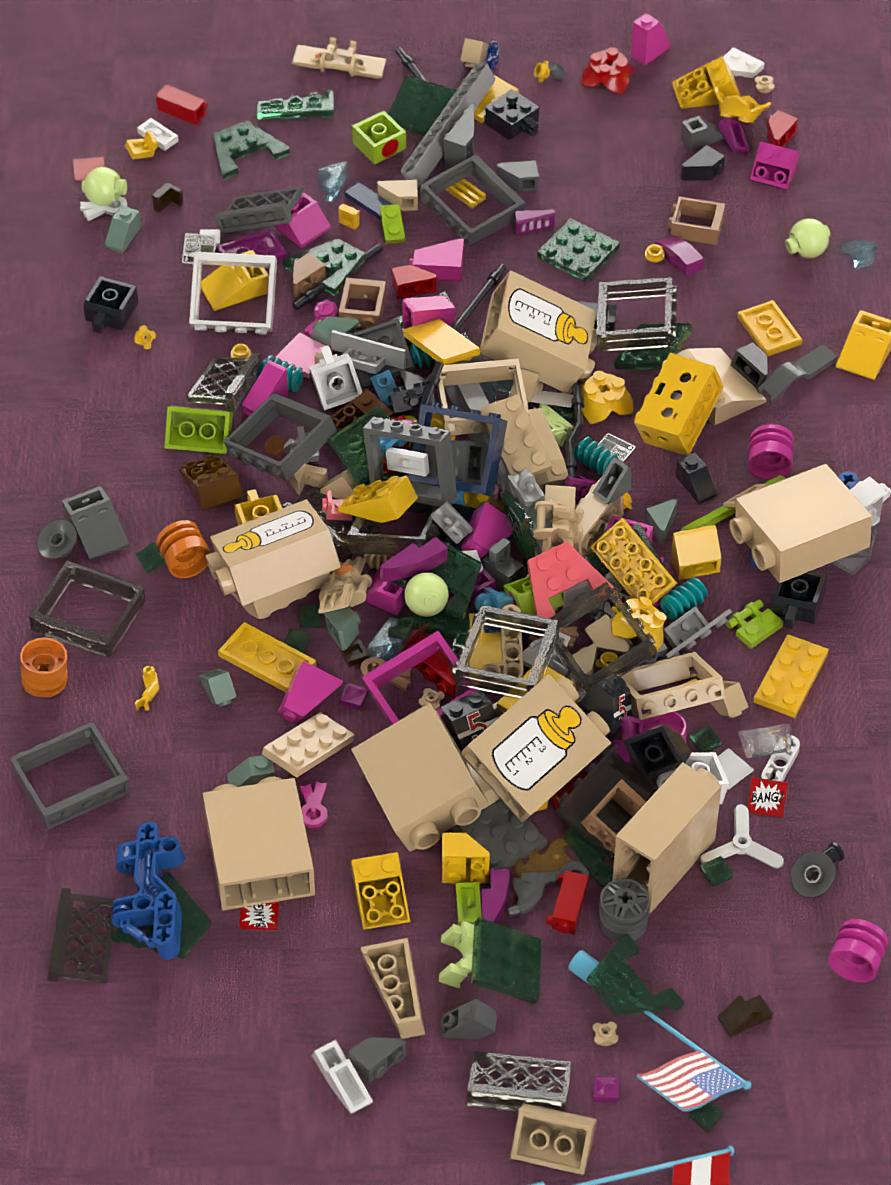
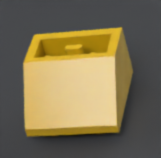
[671,525,721,580]
[442,833,490,884]

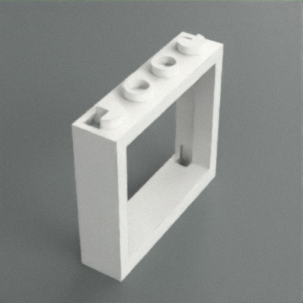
[189,252,277,335]

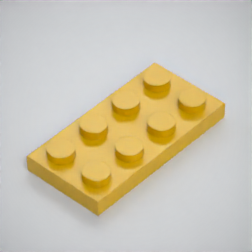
[218,622,317,692]
[753,634,829,718]

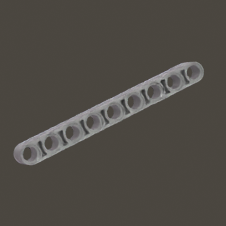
[401,62,496,187]

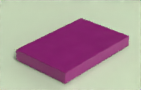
[216,228,287,262]

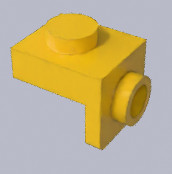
[125,131,158,159]
[464,491,495,509]

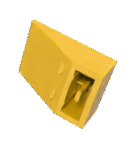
[672,56,740,109]
[201,250,269,311]
[836,310,891,380]
[337,476,418,523]
[350,852,410,930]

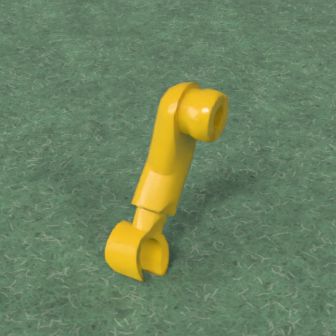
[135,666,159,711]

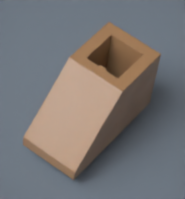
[293,252,326,298]

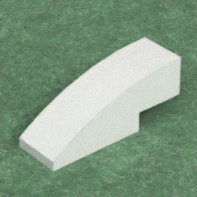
[312,1040,373,1114]

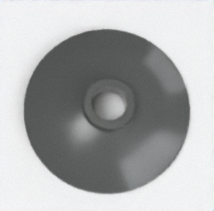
[37,520,77,559]
[791,851,836,898]

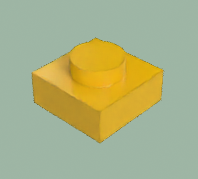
[338,204,360,230]

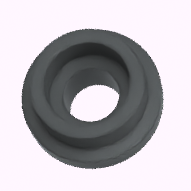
[549,62,566,80]

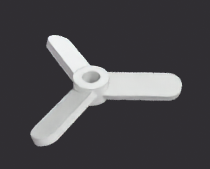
[701,804,784,869]

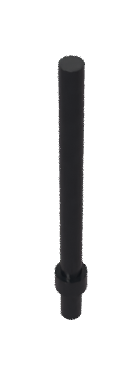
[292,243,383,310]
[451,264,506,332]

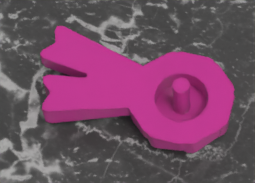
[304,300,339,337]
[300,781,327,828]

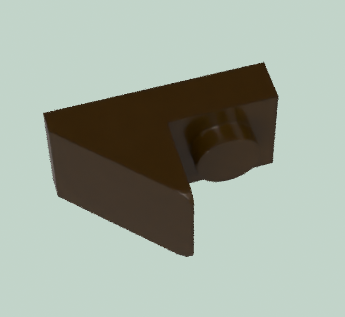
[718,995,773,1037]

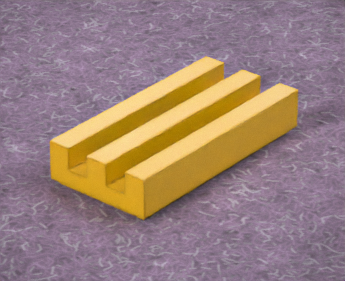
[445,179,486,208]

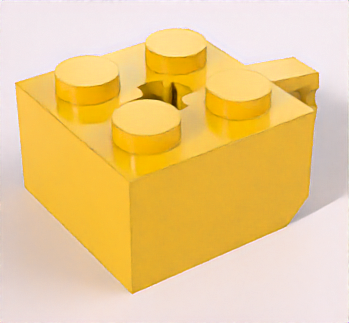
[235,489,282,526]

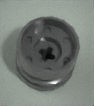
[598,879,650,943]

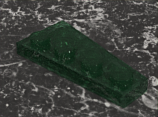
[257,89,334,120]

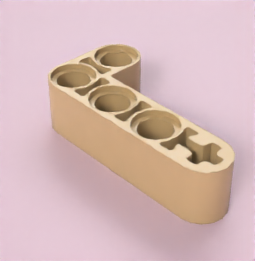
[480,604,523,692]

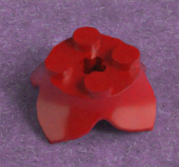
[582,47,634,95]

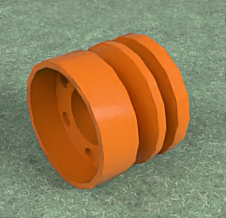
[156,520,211,578]
[20,638,68,698]

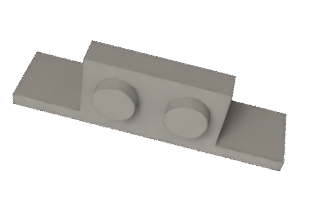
[331,330,406,374]
[658,606,732,661]

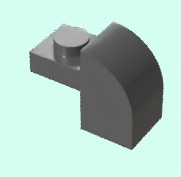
[483,538,523,588]

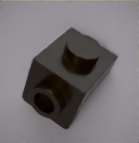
[152,182,183,213]

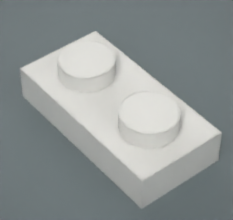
[137,118,178,151]
[386,447,430,476]

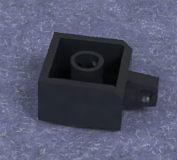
[485,89,539,140]
[83,276,138,334]
[389,381,435,418]
[772,571,827,629]

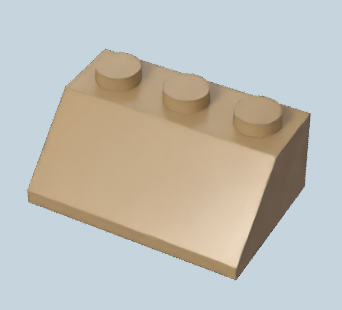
[511,1103,597,1175]

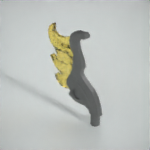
[506,839,589,917]

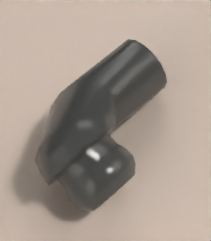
[545,656,571,678]

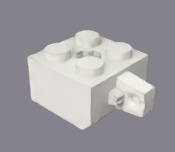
[309,345,362,410]
[850,477,891,528]
[656,752,729,804]

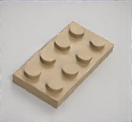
[479,394,553,476]
[262,712,355,777]

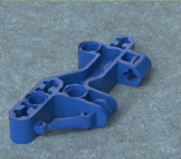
[111,822,185,960]

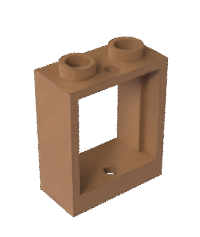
[668,197,725,245]
[339,278,386,329]
[581,779,646,854]

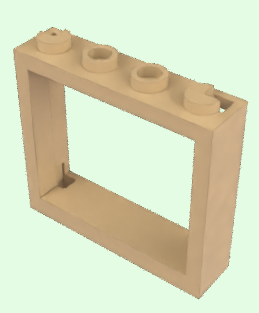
[437,358,529,435]
[611,652,725,720]

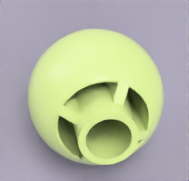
[82,167,127,206]
[785,218,830,258]
[404,572,449,617]

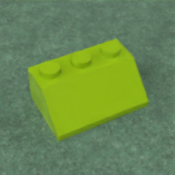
[164,406,234,454]

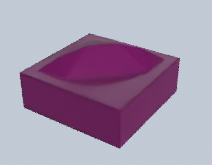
[339,683,368,710]
[593,1076,619,1102]

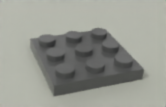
[349,318,415,388]
[450,799,547,878]

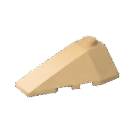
[529,408,568,491]

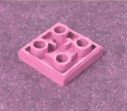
[275,333,333,379]

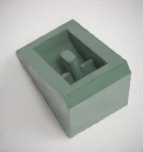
[645,499,677,545]

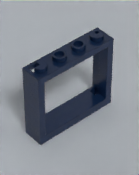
[408,402,508,497]

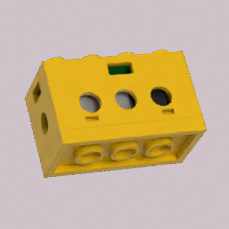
[634,353,724,456]

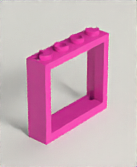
[362,631,479,725]

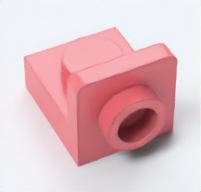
[322,490,353,520]

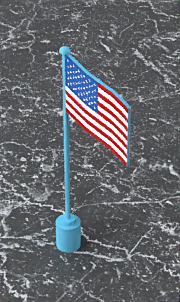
[568,950,751,1112]

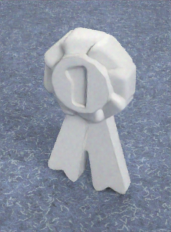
[80,196,127,221]

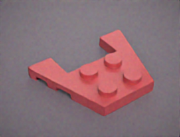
[527,541,616,629]

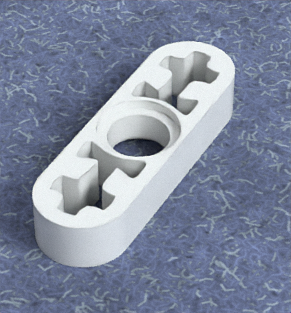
[761,735,800,782]

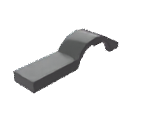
[757,344,837,404]

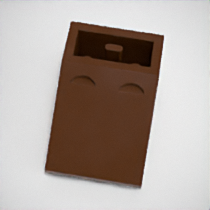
[331,389,395,446]
[179,455,243,510]

